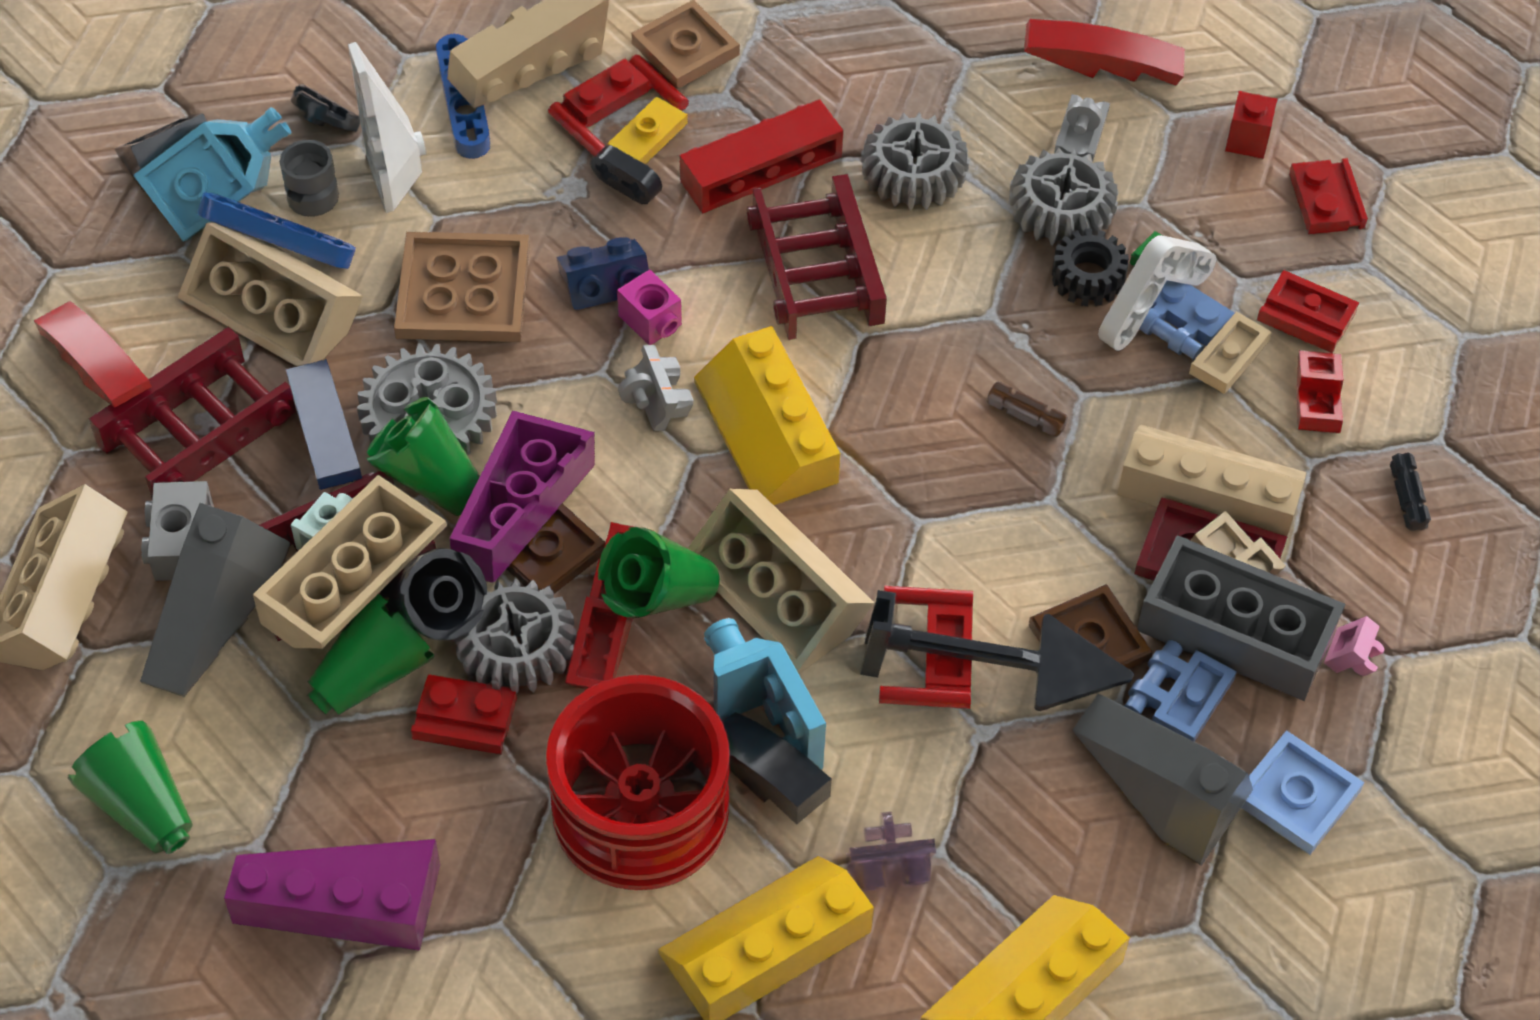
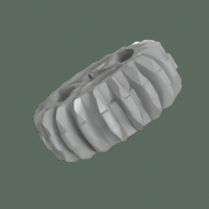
[861,112,969,211]
[1009,147,1118,246]
[454,578,577,693]

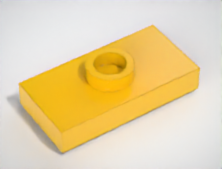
[607,96,688,164]

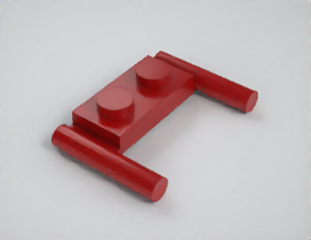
[548,54,689,156]
[879,585,974,709]

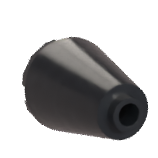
[380,548,487,640]

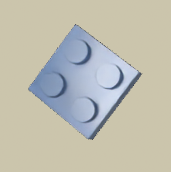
[1241,730,1364,855]

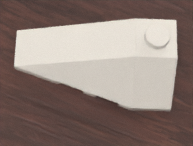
[348,42,426,213]

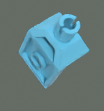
[133,107,291,242]
[704,618,826,770]

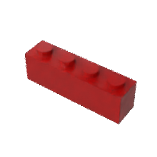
[679,99,844,214]

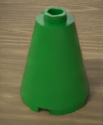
[366,397,480,516]
[598,526,720,618]
[307,594,435,715]
[68,720,193,854]

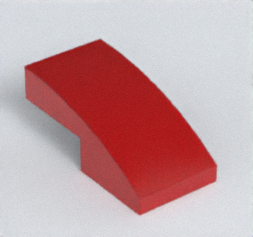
[1297,350,1344,433]

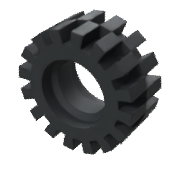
[1052,229,1129,307]

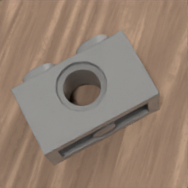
[141,481,214,581]

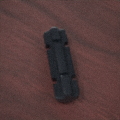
[1390,452,1431,531]

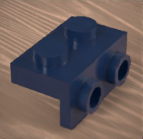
[556,237,649,310]

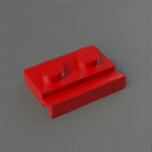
[1289,158,1368,235]
[1257,270,1360,353]
[411,674,517,755]

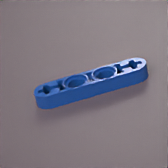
[436,34,490,159]
[197,192,356,269]

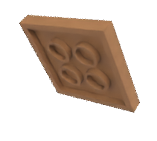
[394,231,530,342]

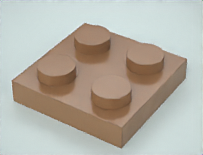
[631,0,740,89]

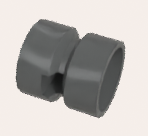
[279,140,339,217]

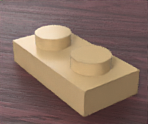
[1189,311,1272,394]

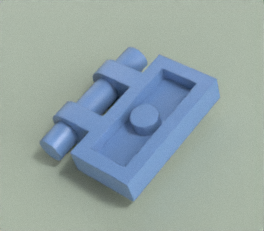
[1139,280,1234,360]
[1125,640,1237,742]

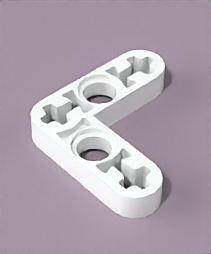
[1098,235,1216,351]

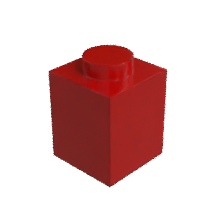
[1225,91,1278,159]

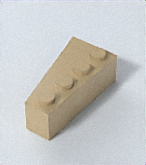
[447,0,610,108]

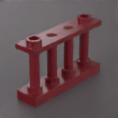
[747,174,887,340]
[88,326,296,499]

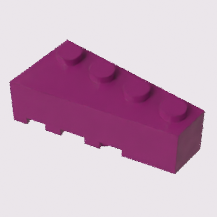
[449,410,595,583]
[224,839,440,951]

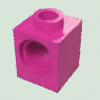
[617,269,682,345]

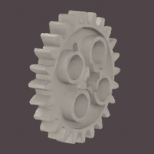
[357,344,497,455]

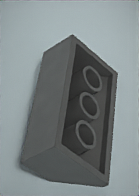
[1137,535,1346,701]

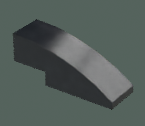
[722,712,832,825]

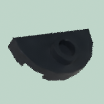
[290,84,361,132]

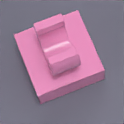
[1324,616,1384,676]

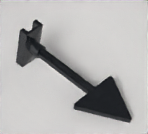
[860,590,1134,711]

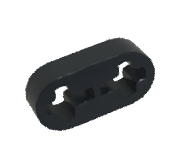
[590,145,663,204]

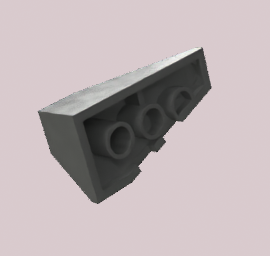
[140,503,291,697]
[1073,693,1253,866]

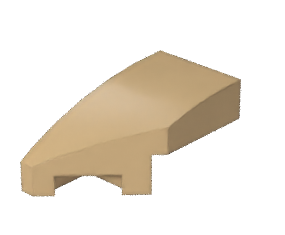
[1190,511,1286,574]

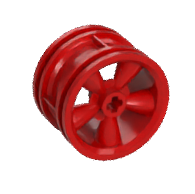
[546,675,729,890]

